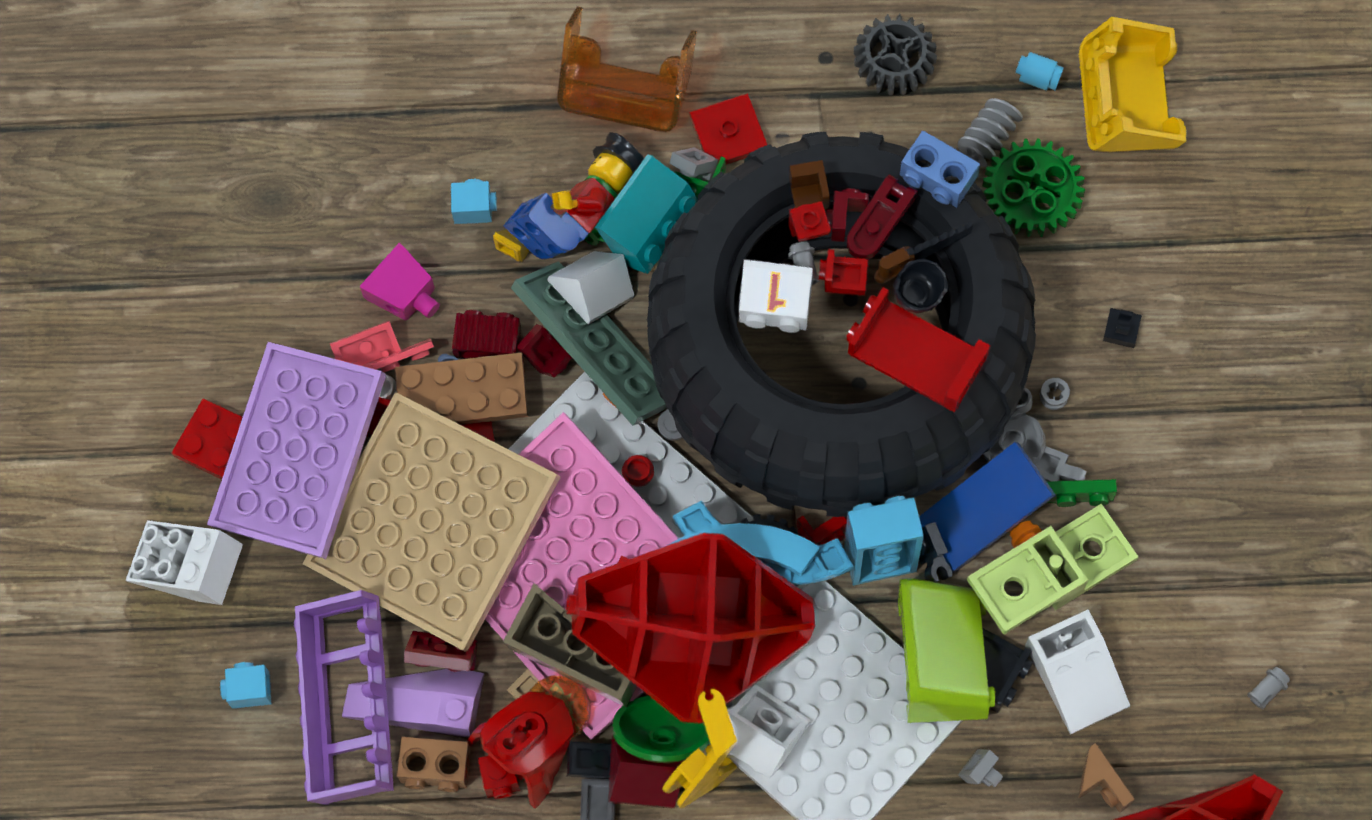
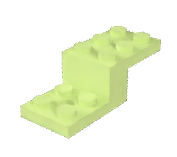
[967,503,1138,634]

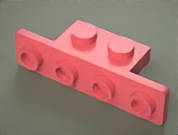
[330,321,434,372]

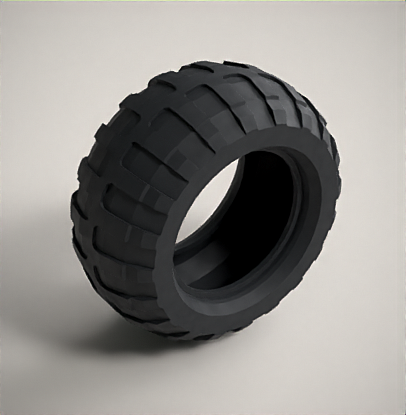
[647,132,1036,517]

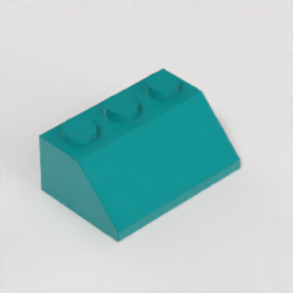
[595,154,698,274]

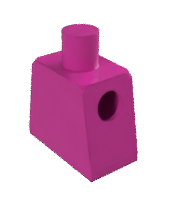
[360,243,440,320]

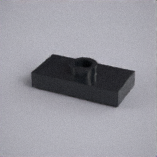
[567,741,611,779]

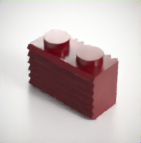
[452,310,521,359]

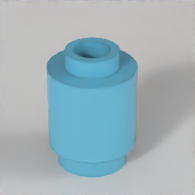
[1015,52,1064,91]

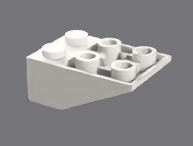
[126,520,243,605]
[1025,610,1130,735]

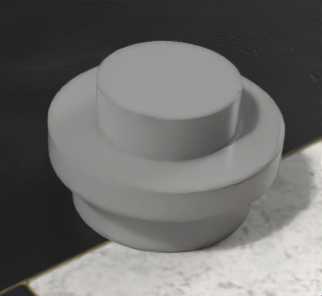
[657,410,682,440]

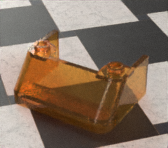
[557,7,697,132]

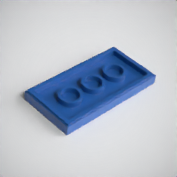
[919,442,1055,573]

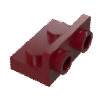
[404,631,477,672]

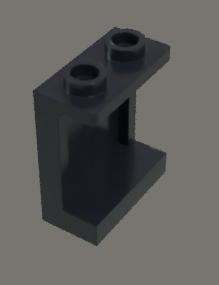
[982,628,1033,713]

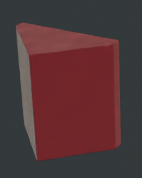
[608,736,683,809]

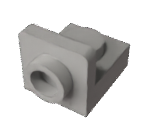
[669,147,718,182]

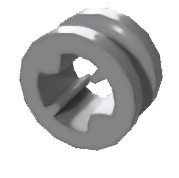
[1040,378,1070,410]

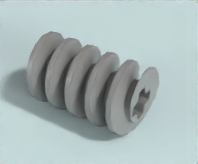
[957,98,1023,167]

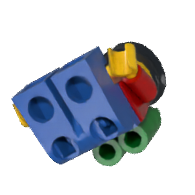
[503,132,645,259]

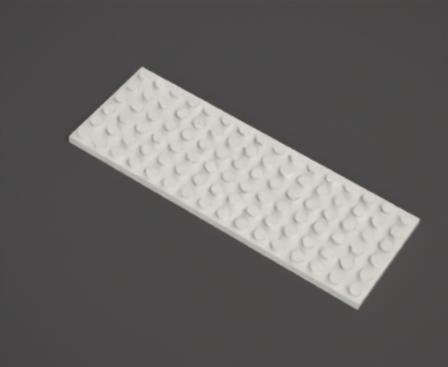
[509,372,963,820]

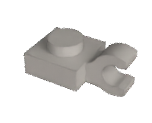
[1035,446,1087,481]

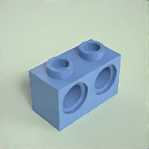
[900,131,980,208]

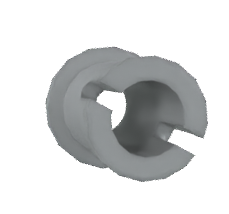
[788,242,820,285]
[1247,667,1290,709]

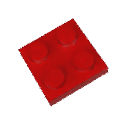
[172,398,243,479]

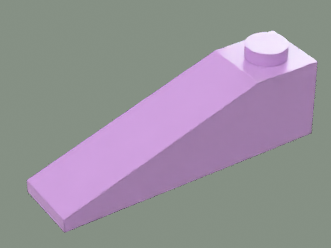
[342,669,485,738]

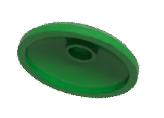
[612,696,710,763]

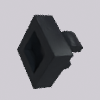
[1103,308,1142,348]

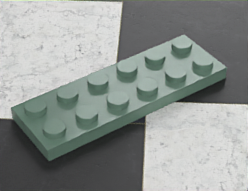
[511,261,667,426]

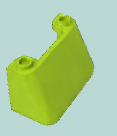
[898,578,995,723]

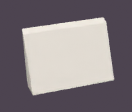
[547,251,634,324]

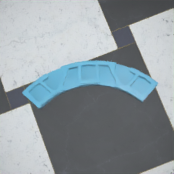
[672,500,854,585]
[669,523,820,576]

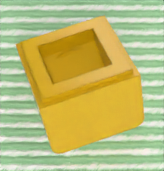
[493,230,529,262]

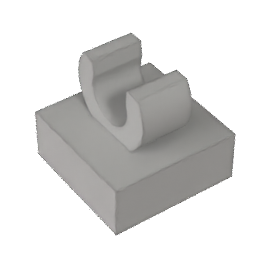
[958,749,1003,787]

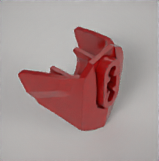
[467,691,574,809]

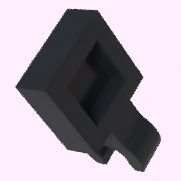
[919,522,953,582]

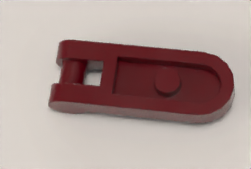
[847,174,919,259]

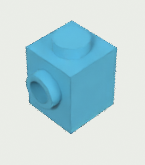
[451,179,497,224]
[220,662,272,709]

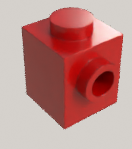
[478,755,521,799]

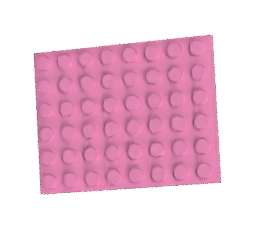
[485,412,679,740]

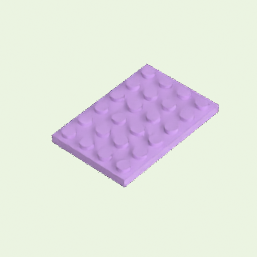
[207,342,386,559]

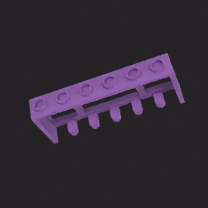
[294,590,394,805]

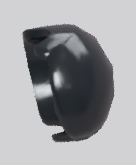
[893,258,948,314]

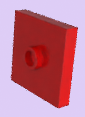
[689,93,767,165]

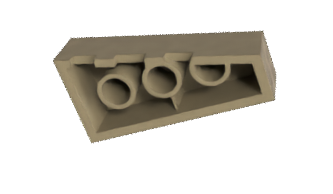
[503,583,637,707]

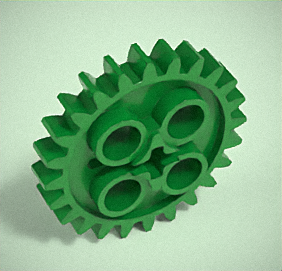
[982,138,1085,237]

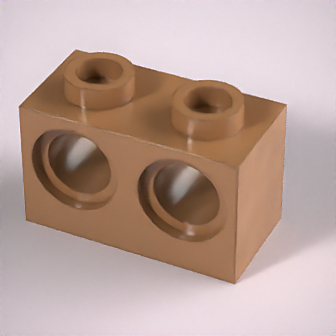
[397,737,471,792]

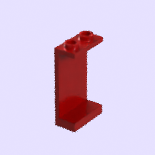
[846,287,991,413]

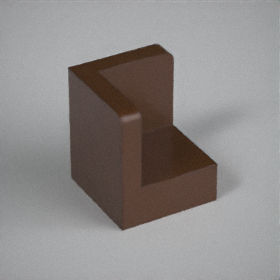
[789,160,830,210]

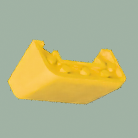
[1079,17,1187,152]

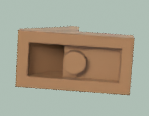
[1078,743,1135,813]

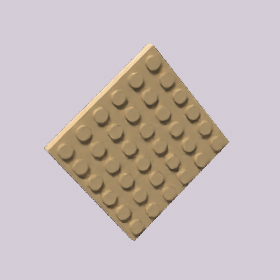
[303,392,561,652]

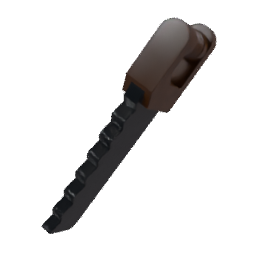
[874,221,973,284]

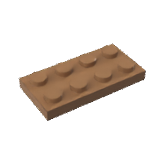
[395,352,528,425]

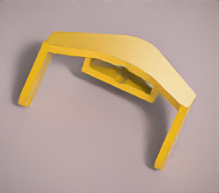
[662,689,737,809]

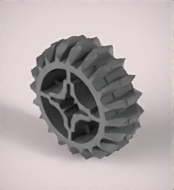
[854,14,937,96]

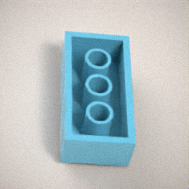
[844,496,924,586]

